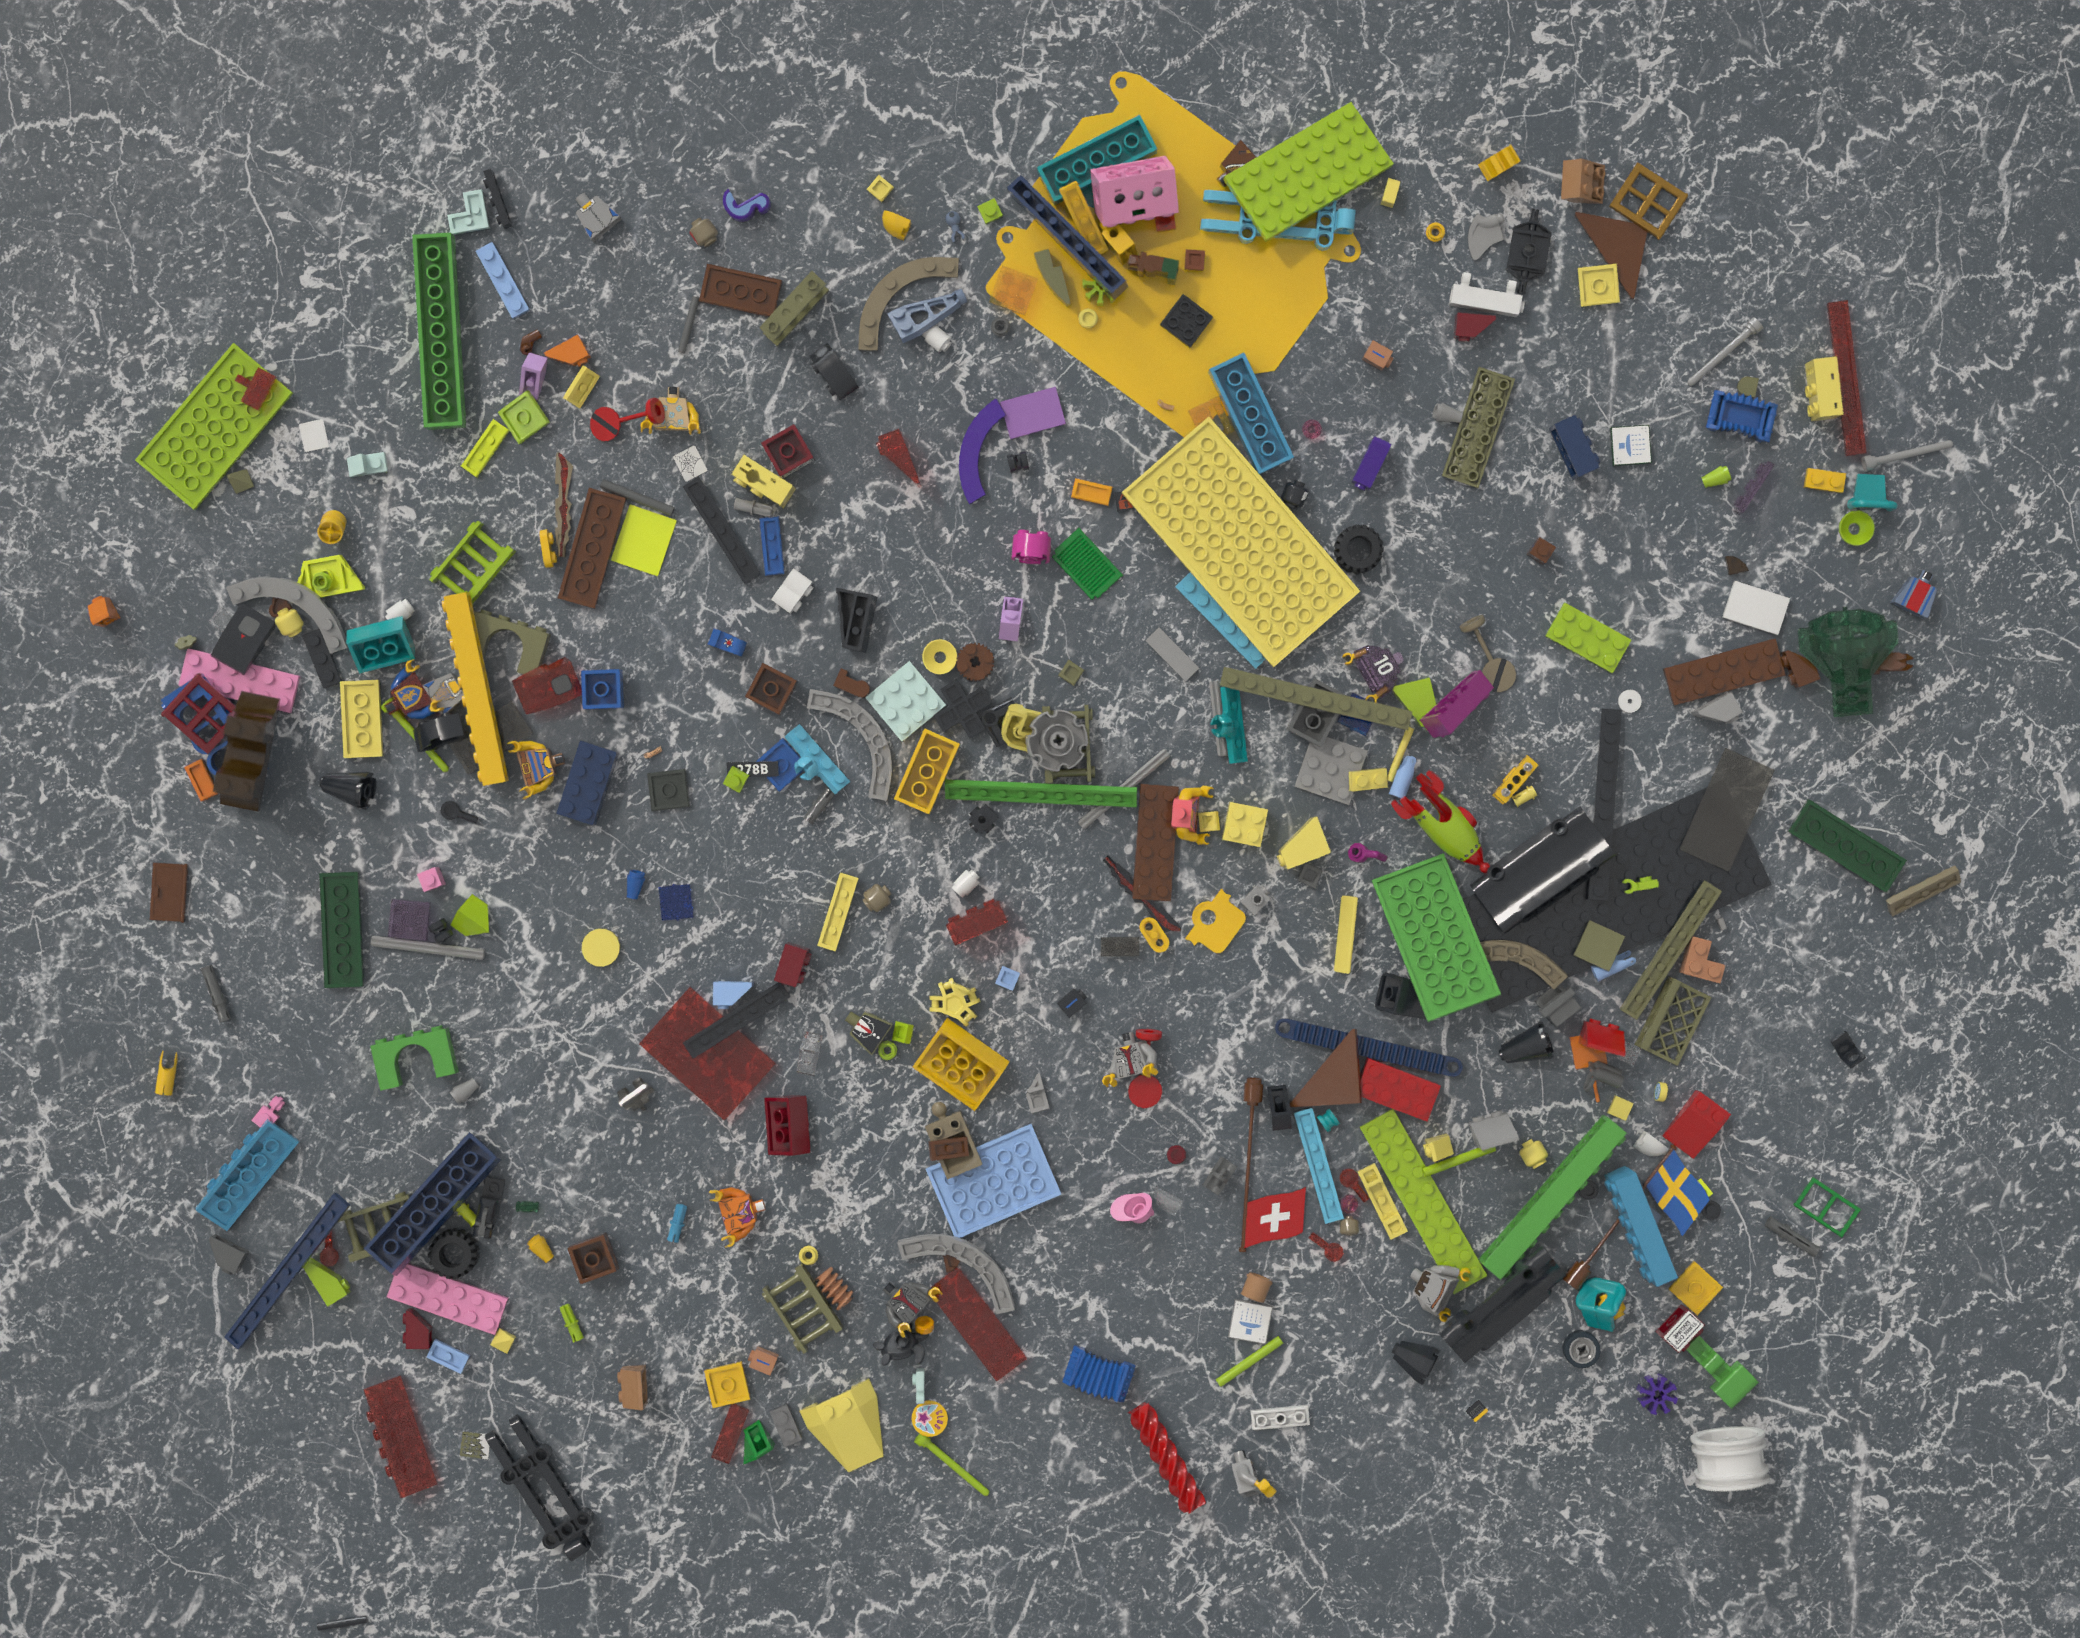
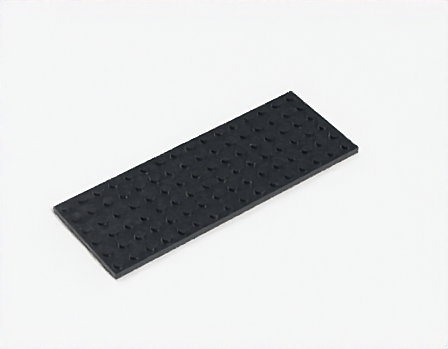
[1463,780,1772,1013]

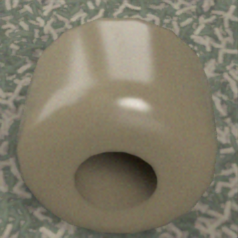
[1340,1216,1359,1236]

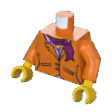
[709,1187,766,1248]

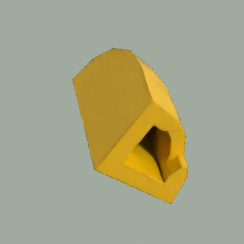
[882,210,912,241]

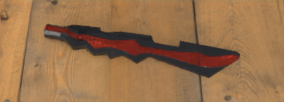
[1103,855,1182,931]

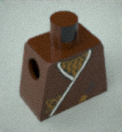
[1217,140,1256,187]

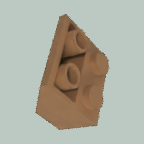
[1561,159,1605,204]

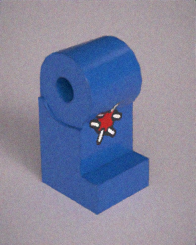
[708,628,747,657]

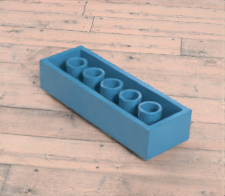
[1208,353,1294,475]
[1604,1166,1678,1287]

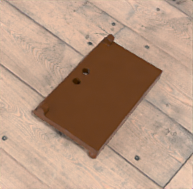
[149,863,188,923]

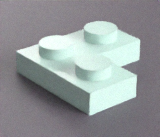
[447,189,490,235]

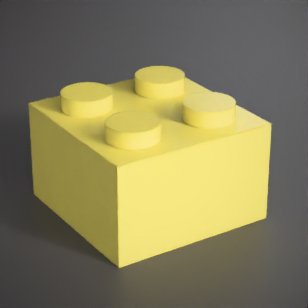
[1222,802,1268,847]

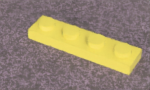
[817,872,859,951]

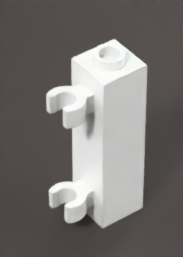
[1448,272,1525,317]

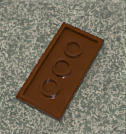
[699,264,782,317]

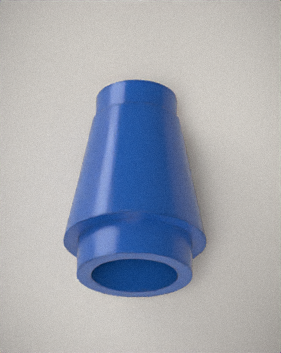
[627,870,646,899]

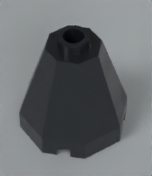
[1391,1341,1441,1385]

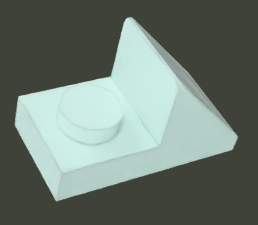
[347,452,388,477]

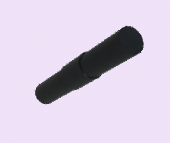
[317,1615,368,1631]

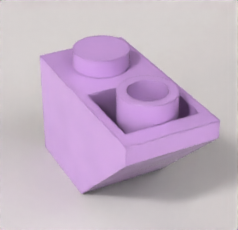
[999,597,1023,641]

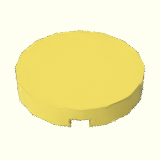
[582,929,620,967]

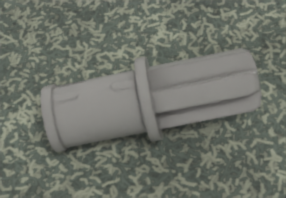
[734,498,773,517]

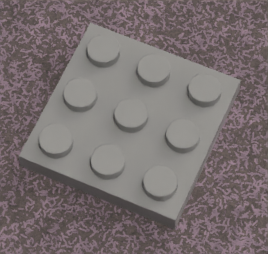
[1294,737,1368,805]

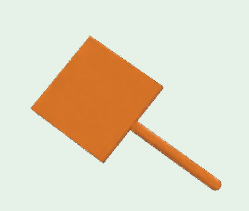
[1570,1035,1608,1102]

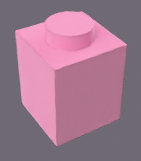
[417,867,446,892]

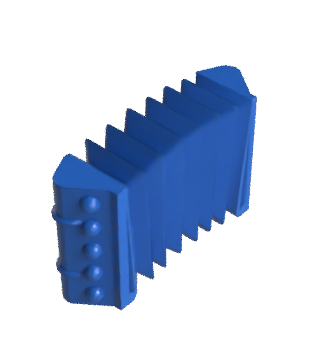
[1706,390,1778,443]
[1062,1345,1136,1402]

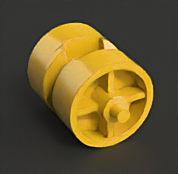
[317,510,347,544]

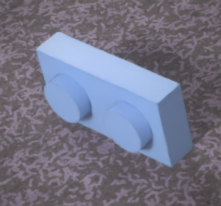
[426,1339,470,1374]

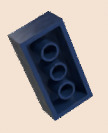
[556,741,619,826]

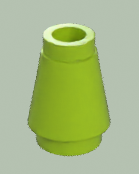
[1701,466,1732,488]

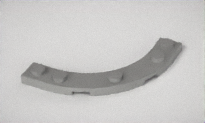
[226,576,348,653]
[807,689,892,801]
[897,1234,1016,1314]

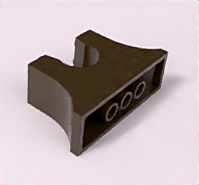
[213,691,281,812]

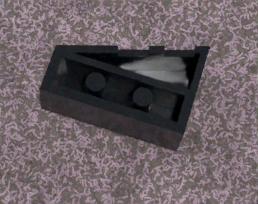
[836,588,878,653]

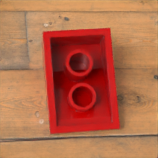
[1578,1018,1626,1057]
[1662,1090,1731,1159]

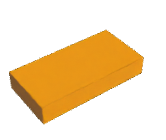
[1071,478,1113,506]

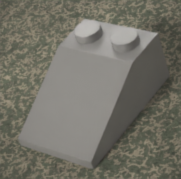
[1468,1110,1519,1150]

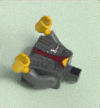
[883,1282,942,1337]

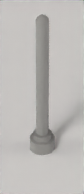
[1687,317,1764,386]
[1861,440,1953,472]

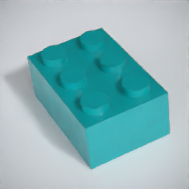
[346,616,415,674]

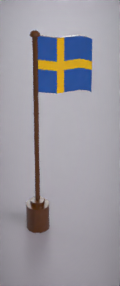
[1563,1145,1710,1291]

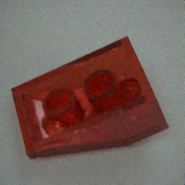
[876,429,921,487]

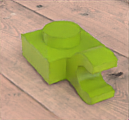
[1622,876,1659,894]

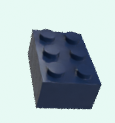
[1549,415,1600,480]

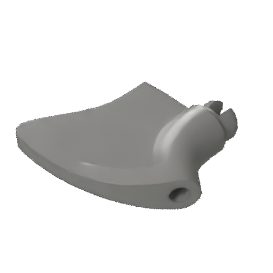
[1468,213,1505,260]

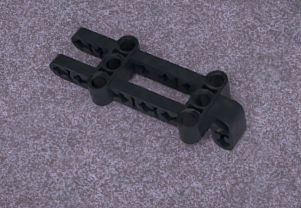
[485,1414,594,1561]

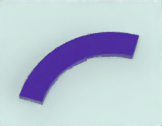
[959,399,1007,505]

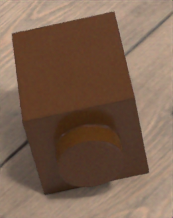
[1527,537,1556,565]

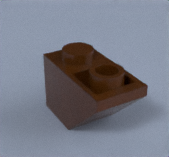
[1780,650,1820,688]

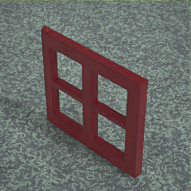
[161,673,235,754]

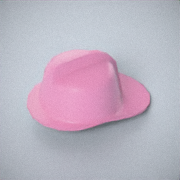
[1110,1193,1154,1224]

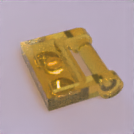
[1188,396,1236,435]

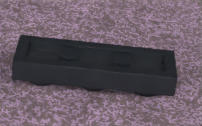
[482,169,512,229]
[302,629,342,689]

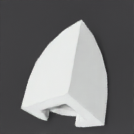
[1633,1131,1668,1157]

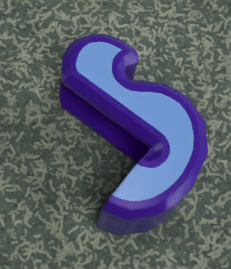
[723,189,771,222]

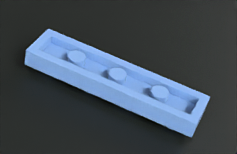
[476,242,530,319]

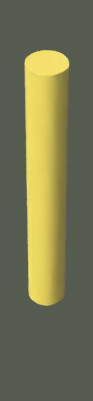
[1387,727,1414,782]

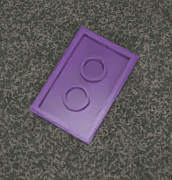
[1000,387,1066,440]

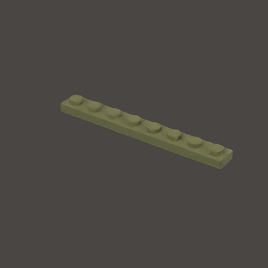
[1620,880,1722,1020]

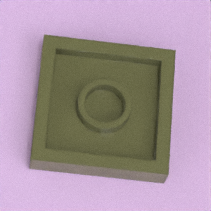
[1573,920,1625,972]

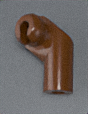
[520,329,542,355]

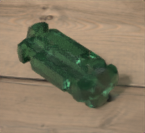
[516,1201,539,1213]

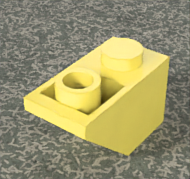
[1423,1134,1454,1162]

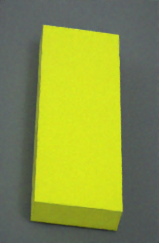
[461,419,510,478]

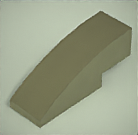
[1034,249,1071,307]

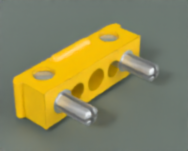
[1492,755,1538,804]

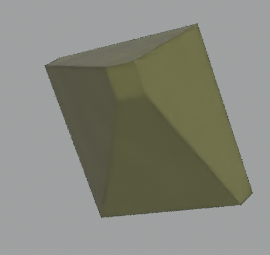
[227,469,254,494]

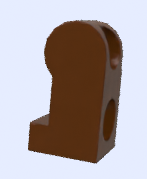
[833,668,871,698]

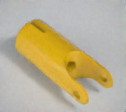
[155,1051,178,1096]

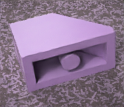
[519,353,548,401]

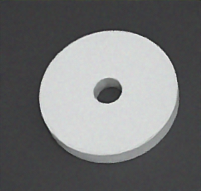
[1618,690,1642,713]

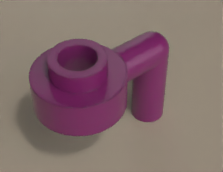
[1348,843,1387,863]

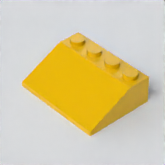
[912,1018,1010,1111]

